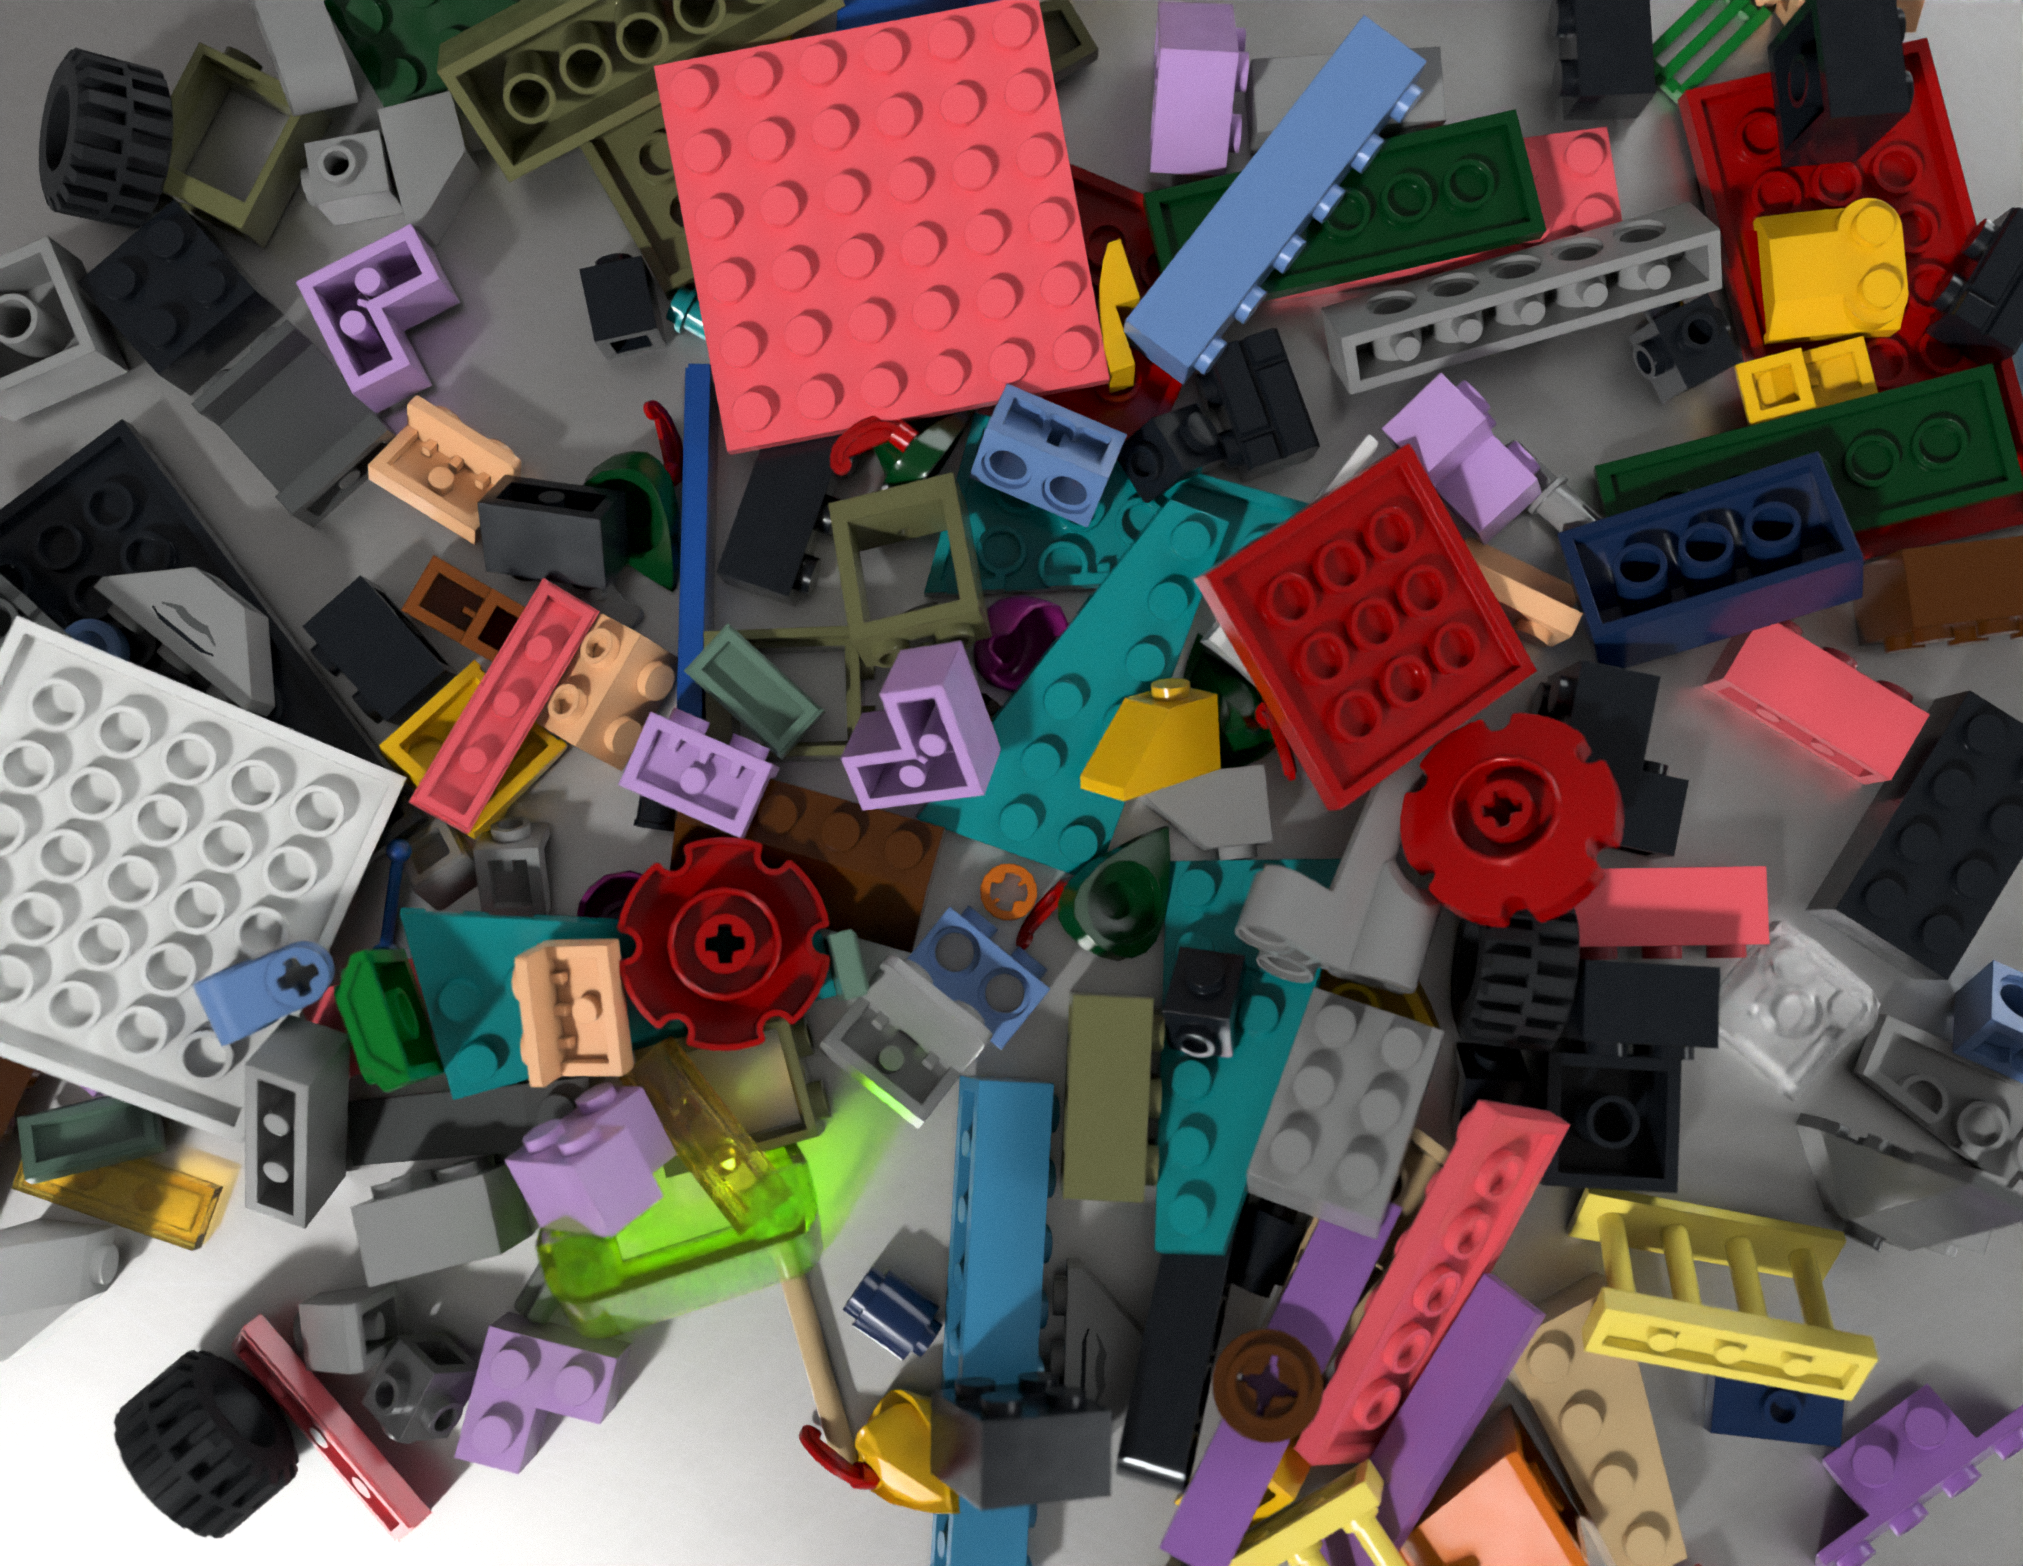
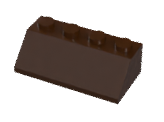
[670,779,947,953]

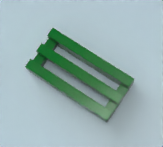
[1653,0,1772,106]

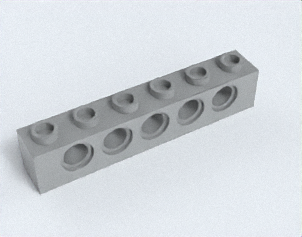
[1321,202,1722,395]

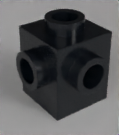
[1628,293,1742,403]

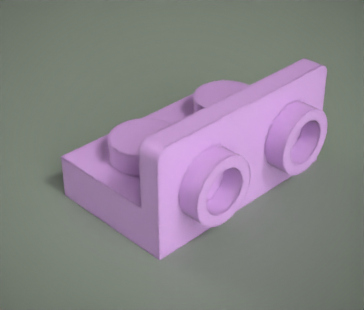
[618,707,780,839]

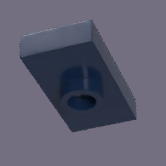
[1703,1374,1844,1448]

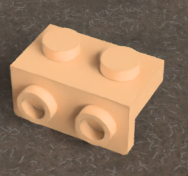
[368,395,521,545]
[1464,537,1583,647]
[537,614,678,771]
[512,939,634,1087]

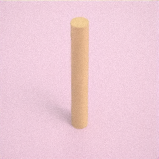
[780,1272,858,1464]

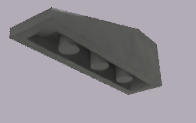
[348,1076,605,1166]

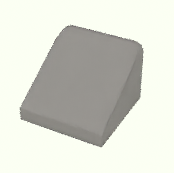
[403,818,478,911]

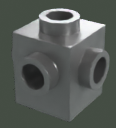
[361,1333,478,1444]

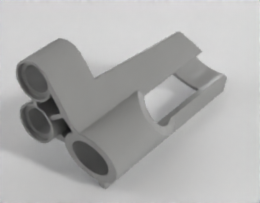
[1235,729,1457,995]

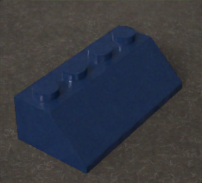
[1557,451,1864,669]

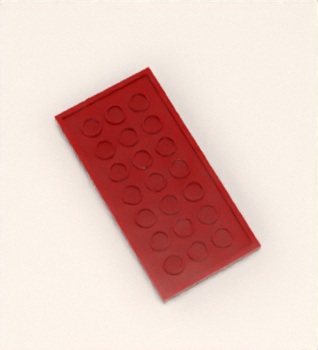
[1677,37,2023,562]

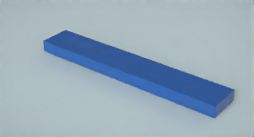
[677,364,719,735]

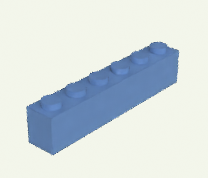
[1124,15,1427,385]

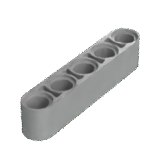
[248,0,358,117]

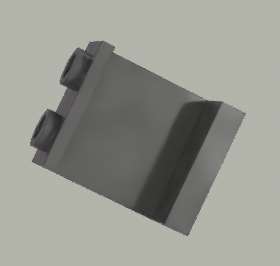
[191,320,397,528]

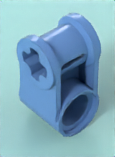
[192,940,335,1046]

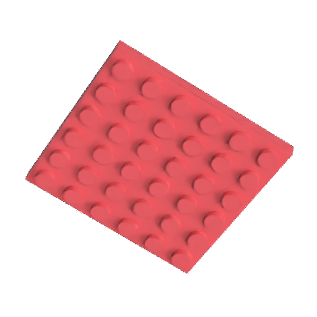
[654,0,1110,455]

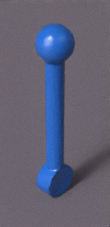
[371,838,412,950]

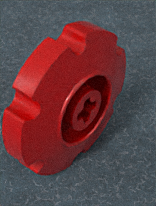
[1400,713,1624,928]
[618,837,830,1051]

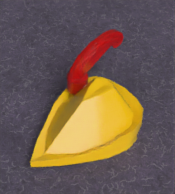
[799,1390,960,1514]

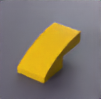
[1098,239,1140,394]
[1734,336,1878,426]

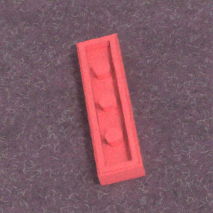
[409,578,600,834]
[231,1313,432,1541]

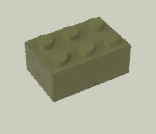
[1060,991,1165,1203]

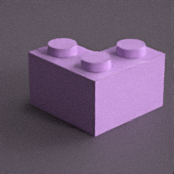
[1149,1,1249,176]
[296,224,460,413]
[1382,373,1542,546]
[841,641,1001,811]
[505,1082,677,1237]
[454,1312,632,1474]

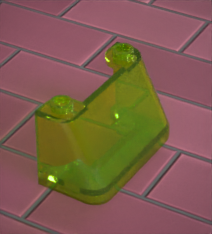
[535,1143,823,1340]

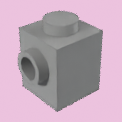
[300,130,403,226]

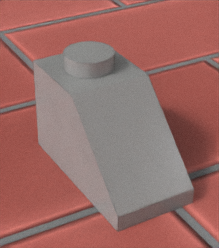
[377,91,485,248]
[1137,764,1273,861]
[293,1281,403,1374]

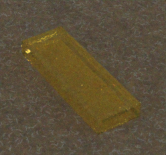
[618,1035,794,1236]
[11,1158,223,1251]

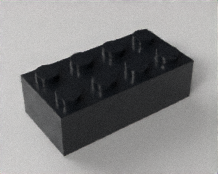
[1806,690,2023,980]

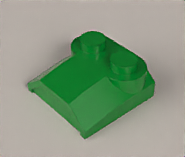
[334,949,445,1093]

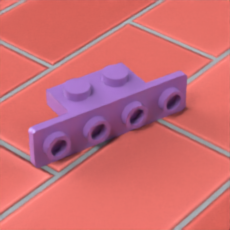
[1815,1384,2023,1566]

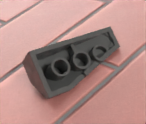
[1795,1113,2023,1252]

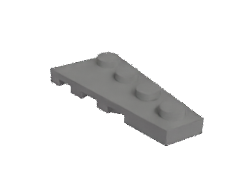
[1853,1014,2023,1195]

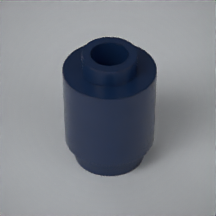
[842,1266,943,1361]

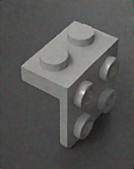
[818,954,992,1129]

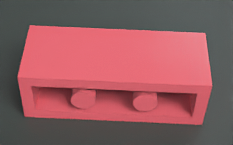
[1702,620,1930,785]
[1574,866,1770,960]

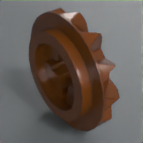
[1212,1329,1323,1443]

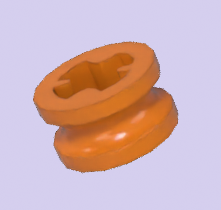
[980,864,1037,921]

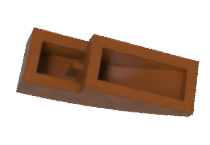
[401,555,525,662]

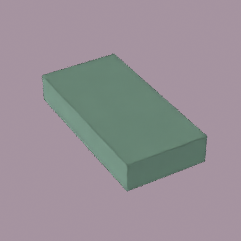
[684,623,826,760]
[823,929,870,1001]
[17,1096,167,1185]

